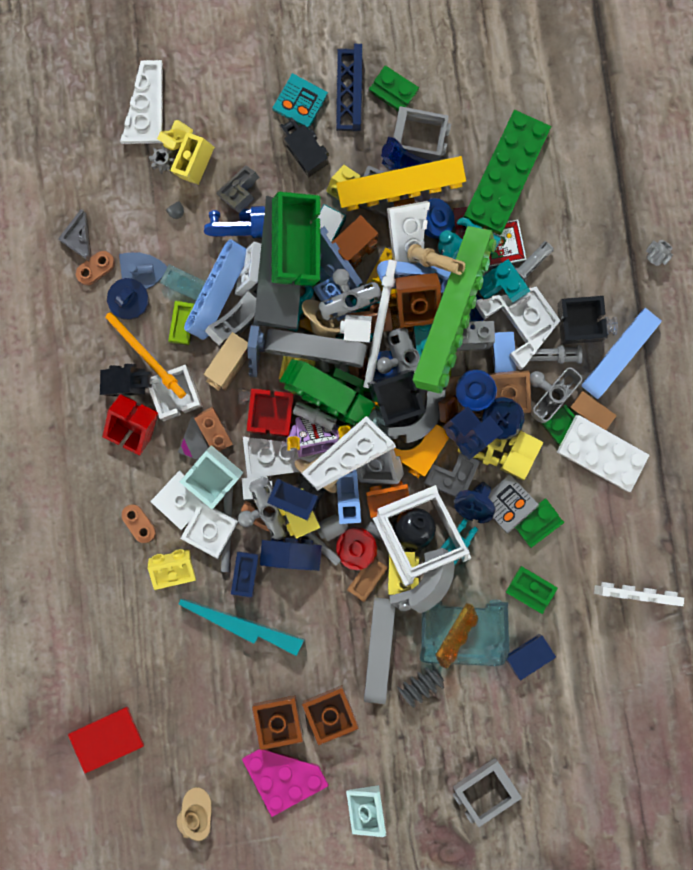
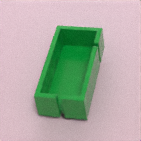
[271,191,320,286]
[279,359,376,426]

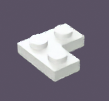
[234,242,261,297]

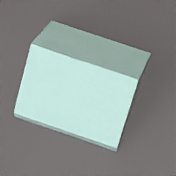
[346,786,386,837]

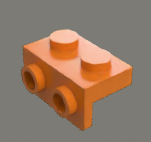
[366,481,409,518]

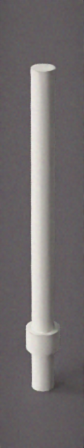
[363,260,397,388]

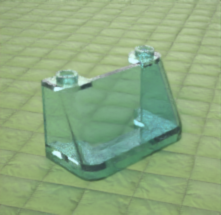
[420,600,509,666]

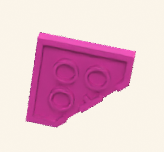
[242,748,329,817]

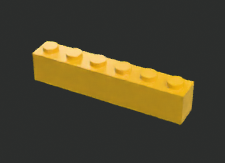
[336,156,466,211]

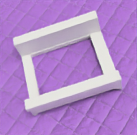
[373,485,471,587]

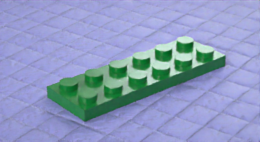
[464,109,552,236]

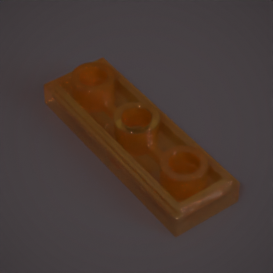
[435,603,478,669]

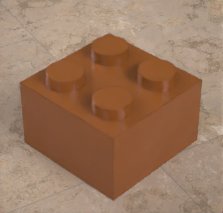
[331,215,378,269]
[394,273,441,328]
[302,685,359,745]
[252,695,304,750]

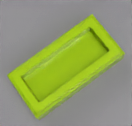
[168,301,194,346]

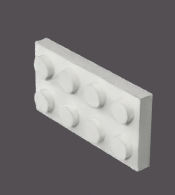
[557,415,649,492]

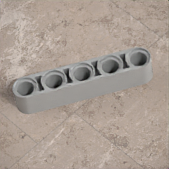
[264,329,367,367]
[364,597,395,704]

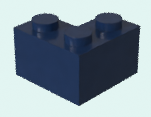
[443,406,504,460]
[260,537,322,571]

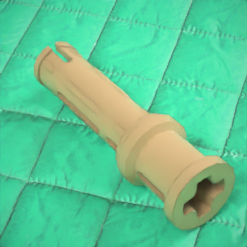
[407,244,465,275]

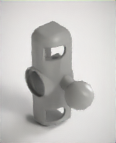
[318,268,382,321]
[376,327,420,391]
[530,367,583,423]
[238,477,289,540]

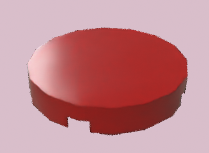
[336,527,377,571]

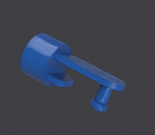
[204,206,265,238]

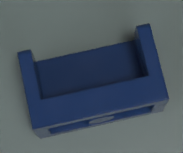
[267,479,318,521]
[231,551,260,598]
[504,634,556,681]

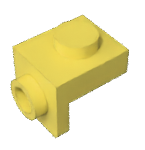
[157,120,193,151]
[326,165,360,201]

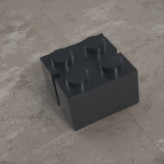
[557,296,608,345]
[367,370,426,426]

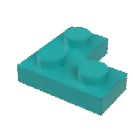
[479,259,530,303]

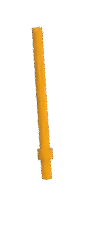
[105,312,186,399]

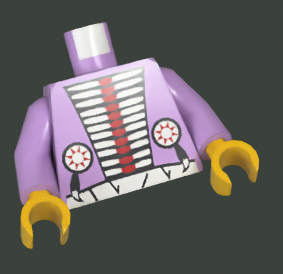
[286,417,351,458]

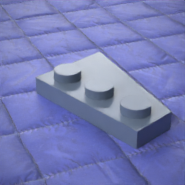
[320,226,362,296]
[247,325,266,378]

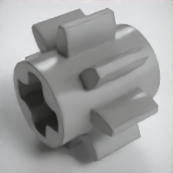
[149,146,175,174]
[646,240,673,266]

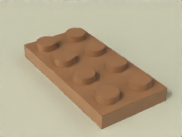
[445,370,531,417]

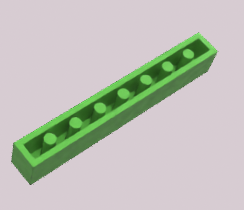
[412,226,496,394]

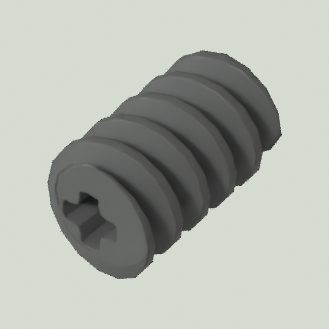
[397,663,445,708]

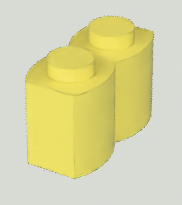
[499,431,543,481]

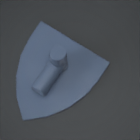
[119,252,169,289]

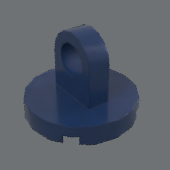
[107,278,149,320]
[482,397,524,440]
[454,482,496,523]

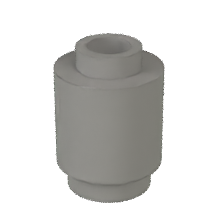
[317,514,349,541]

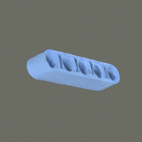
[184,239,246,340]
[377,261,451,293]
[581,308,662,399]

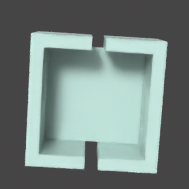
[180,445,243,509]

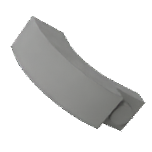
[205,284,258,346]
[390,548,454,613]

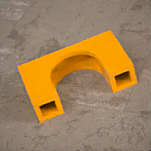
[371,400,449,478]

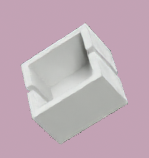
[149,365,203,421]

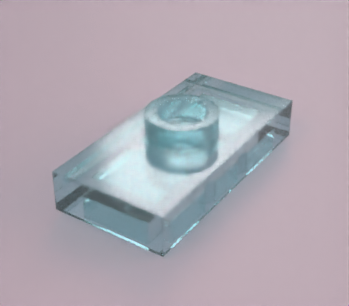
[160,264,205,301]

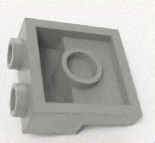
[356,448,404,485]

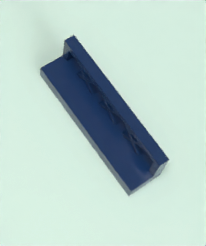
[336,44,362,131]

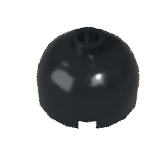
[392,507,436,551]

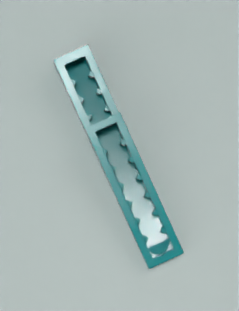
[178,598,305,656]

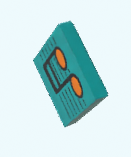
[272,73,328,129]

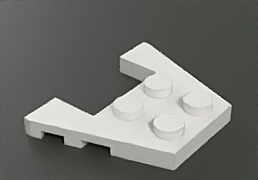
[475,287,560,370]

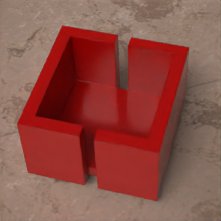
[246,388,295,437]
[102,394,158,456]

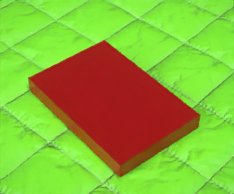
[68,706,145,774]

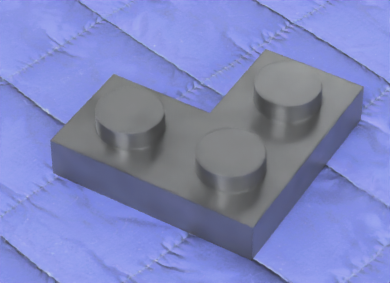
[216,165,260,213]
[424,453,480,497]

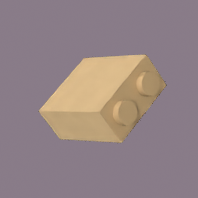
[203,332,248,391]

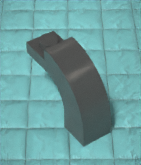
[378,389,446,443]

